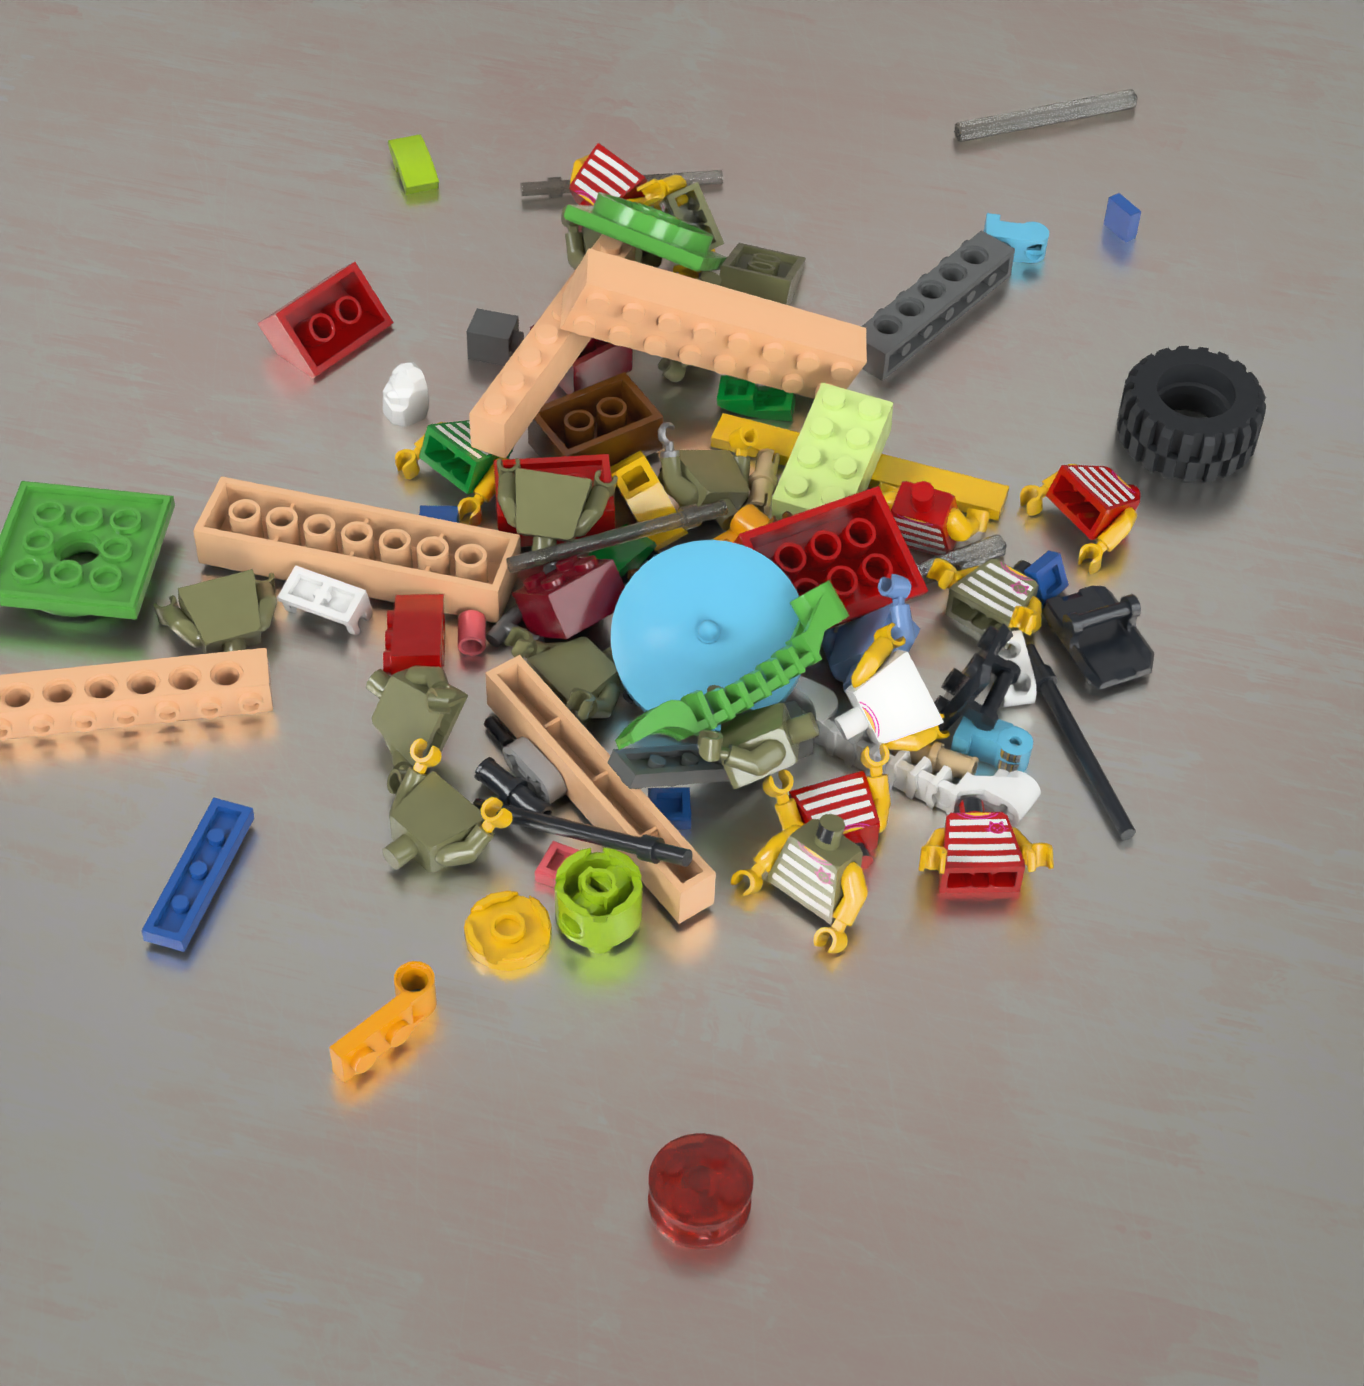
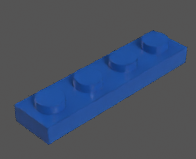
[141,797,254,952]

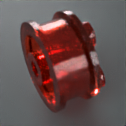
[648,1133,753,1249]

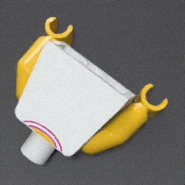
[834,623,950,751]

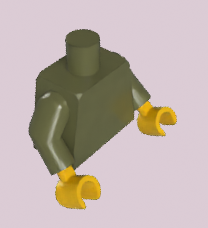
[382,738,512,873]

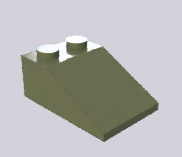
[719,243,806,306]

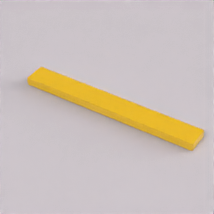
[711,413,1009,521]

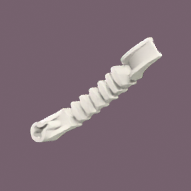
[784,676,1041,827]

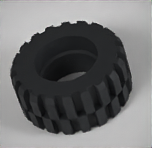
[1117,346,1266,483]

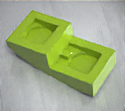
[388,134,439,195]

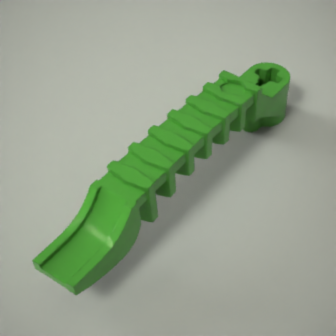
[615,580,849,750]

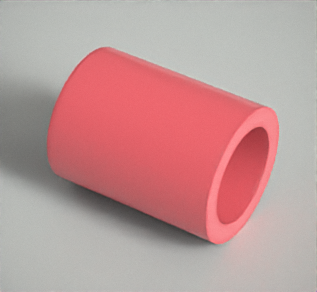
[458,610,486,656]

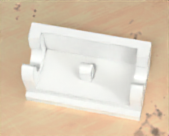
[277,565,373,635]

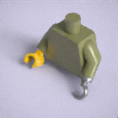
[657,422,759,531]

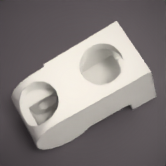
[991,630,1036,707]

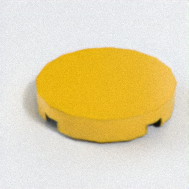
[464,890,552,971]

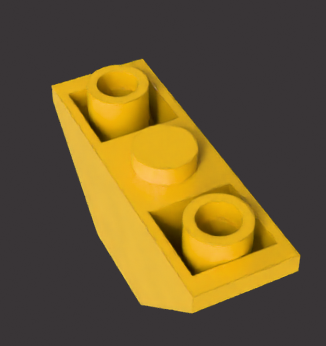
[610,451,688,551]

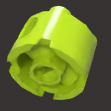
[555,847,643,954]

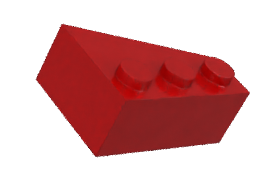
[383,594,445,676]

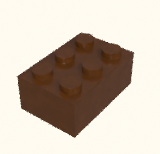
[528,372,664,467]

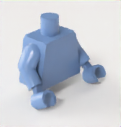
[822,574,920,692]

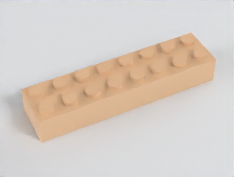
[560,248,867,399]
[193,476,521,623]

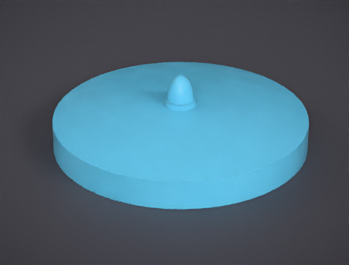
[611,540,801,735]

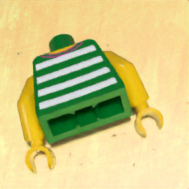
[395,420,514,526]

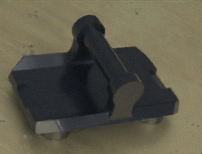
[1042,586,1154,689]
[934,623,1021,731]

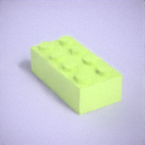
[771,383,893,521]

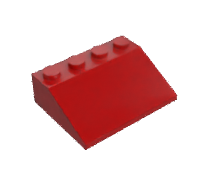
[733,486,928,630]

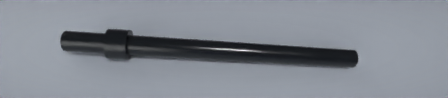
[1026,644,1136,840]
[473,798,692,867]

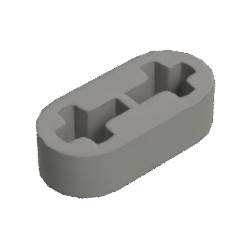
[503,736,567,804]

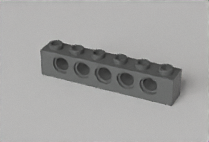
[861,230,1015,381]

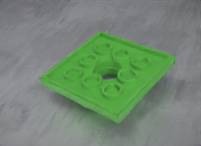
[563,192,727,272]
[0,481,175,620]

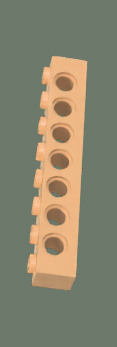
[0,648,273,740]

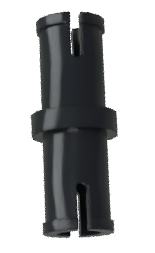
[474,757,553,815]

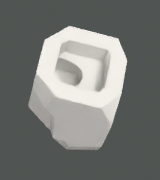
[382,362,429,427]

